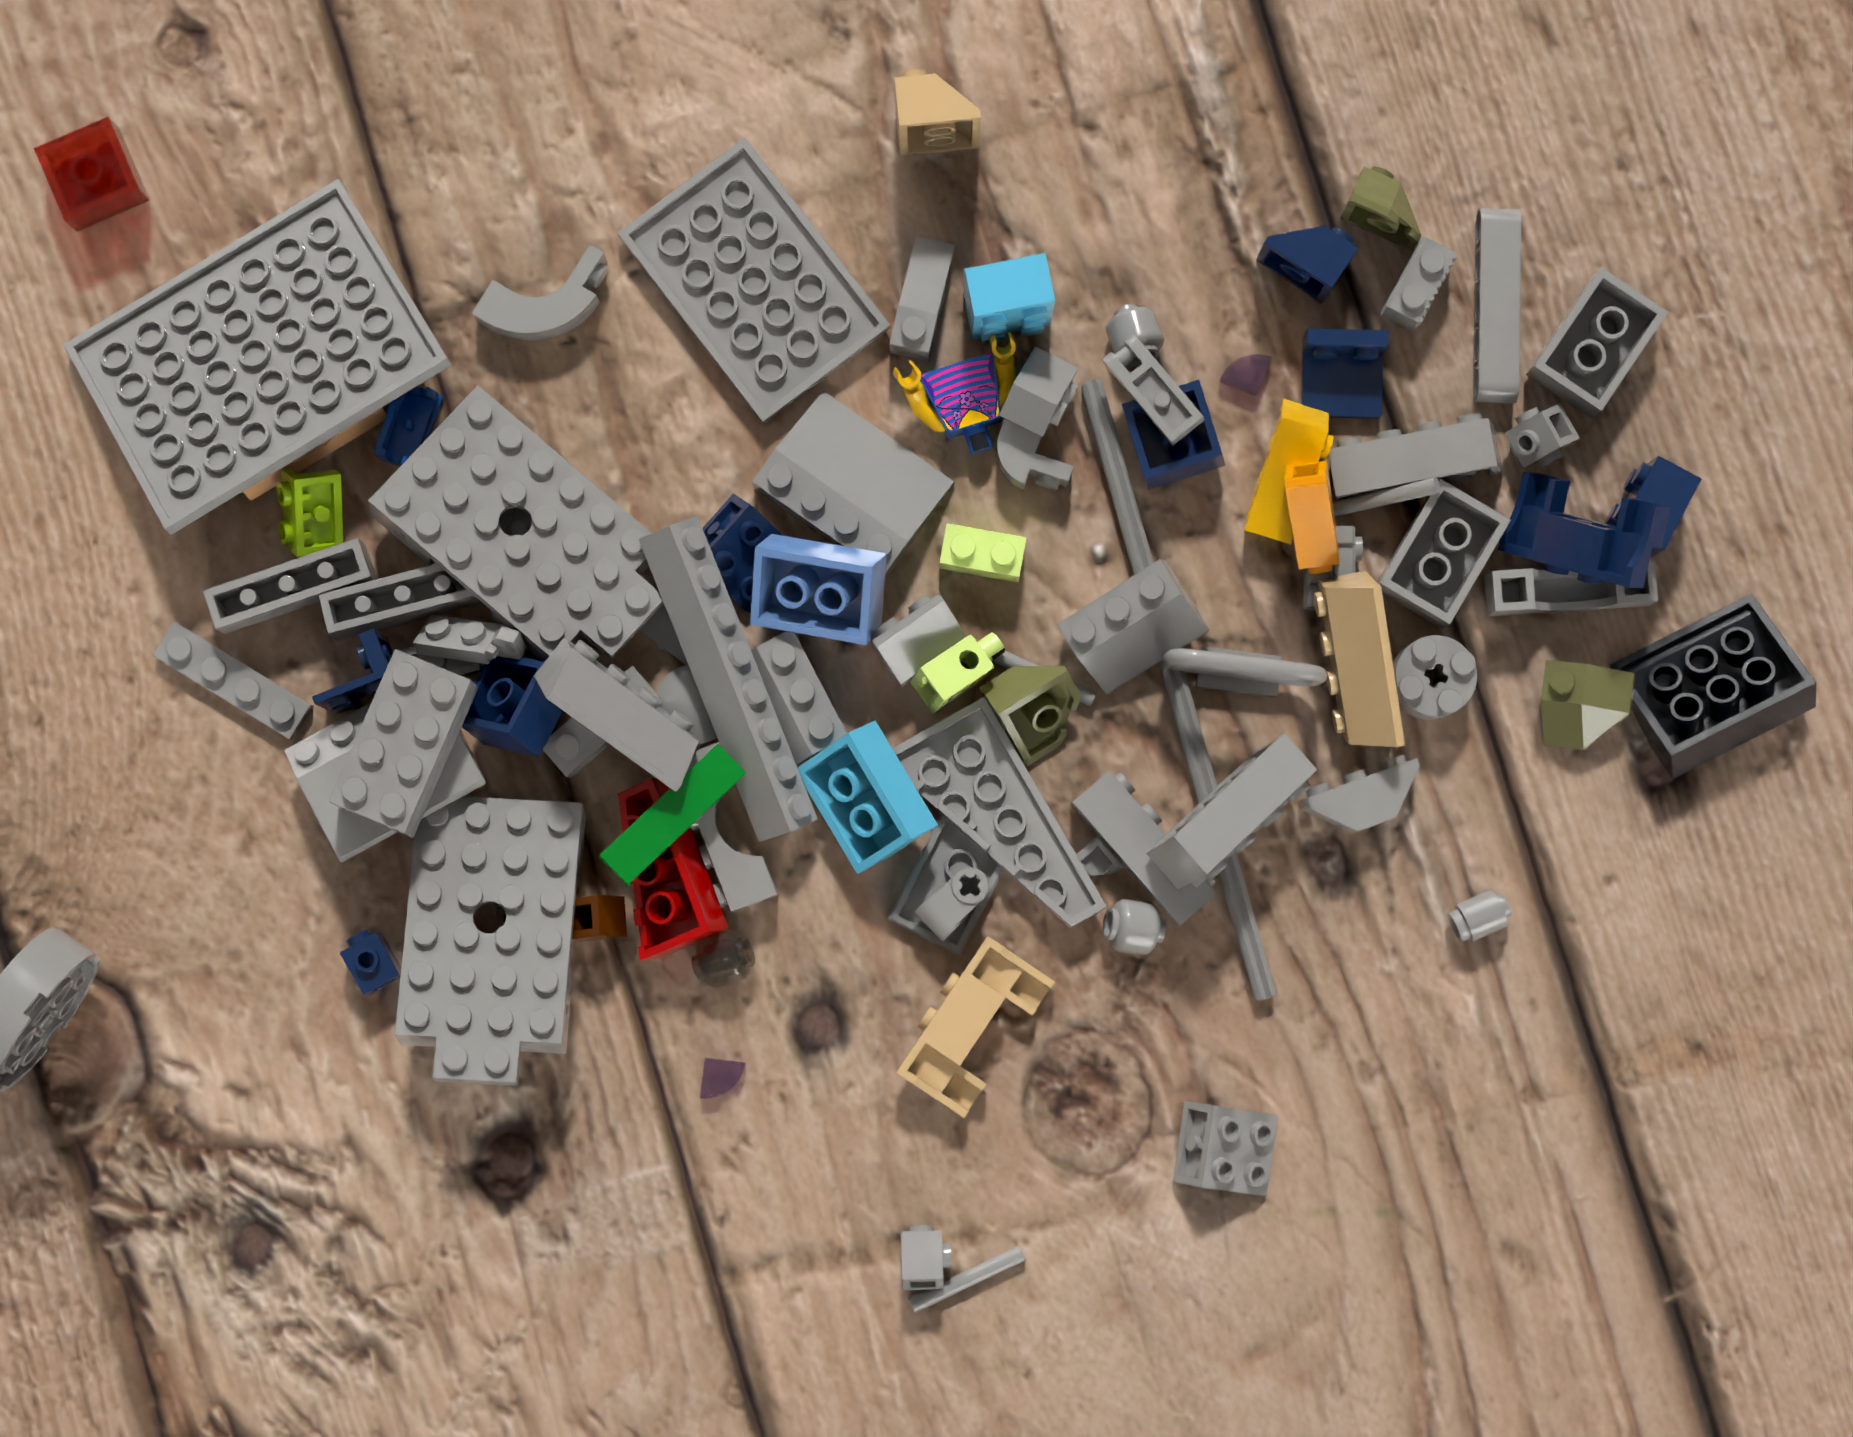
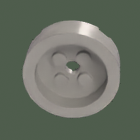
[0,927,100,1093]

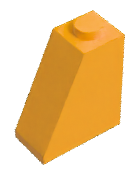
[1284,461,1340,574]

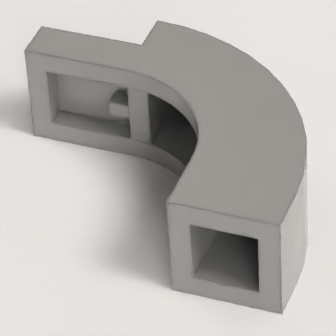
[472,245,608,341]

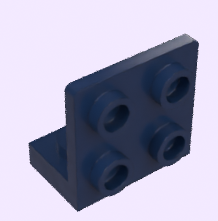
[1301,328,1389,419]
[703,494,783,613]
[312,629,393,714]

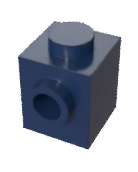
[340,929,401,995]

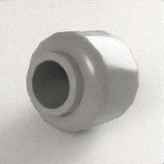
[1106,304,1164,366]
[1102,899,1166,955]

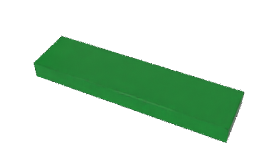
[599,744,746,887]

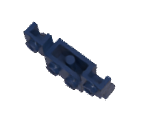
[1498,472,1670,588]

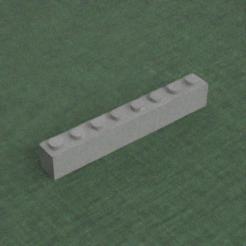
[639,516,818,842]

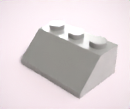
[1057,559,1210,694]
[751,631,847,767]

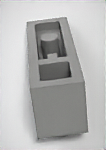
[889,236,955,362]

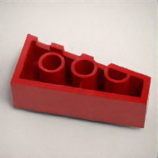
[618,778,729,961]

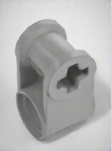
[914,867,989,942]

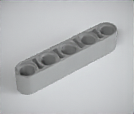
[1473,208,1521,403]

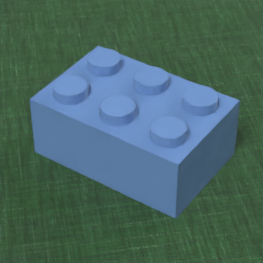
[750,534,887,645]

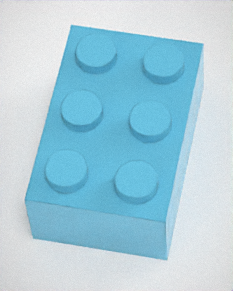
[963,253,1055,344]
[798,720,938,874]

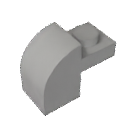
[996,419,1074,490]

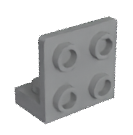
[1173,1100,1278,1196]

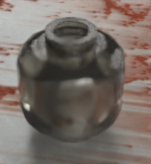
[691,930,755,988]

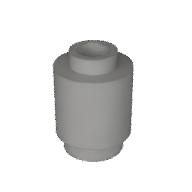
[1447,889,1512,942]

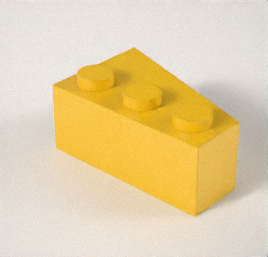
[1244,398,1334,544]

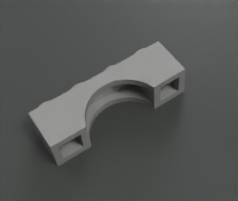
[1484,561,1658,617]
[686,742,778,913]

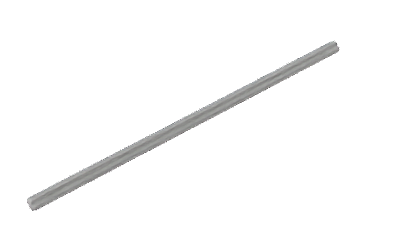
[1081,379,1276,1000]

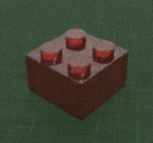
[34,117,150,232]

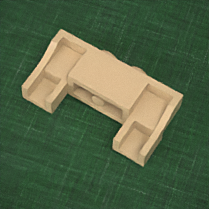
[896,936,1055,1118]

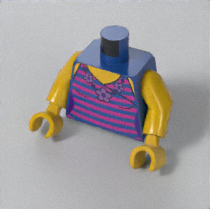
[893,332,1016,455]

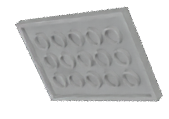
[618,137,891,424]

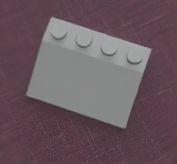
[752,391,954,580]
[284,702,486,863]

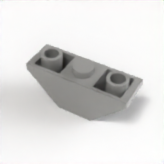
[1298,755,1420,833]

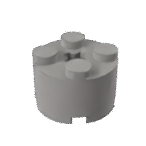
[1393,635,1477,720]

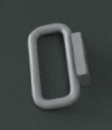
[1162,646,1327,697]

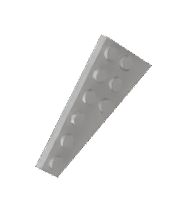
[892,697,1107,928]

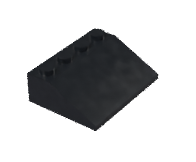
[1609,593,1817,779]

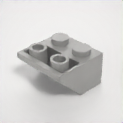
[872,594,967,688]

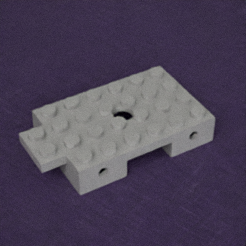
[368,385,664,662]
[395,796,586,1086]

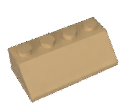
[1314,571,1405,747]

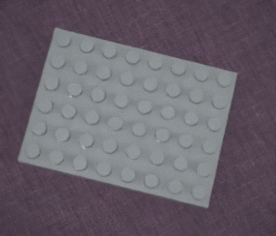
[63,179,451,535]

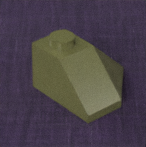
[1340,166,1421,251]
[1541,660,1636,750]
[979,666,1082,766]

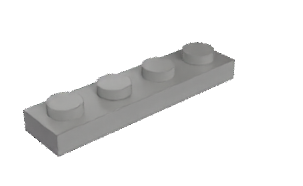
[152,622,313,740]

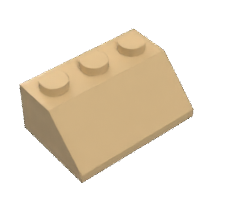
[894,69,981,156]

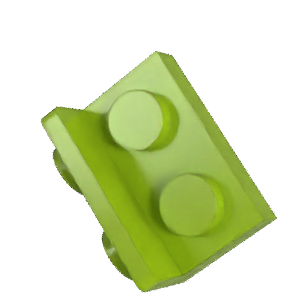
[277,468,343,557]

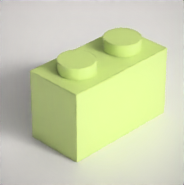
[939,523,1027,583]

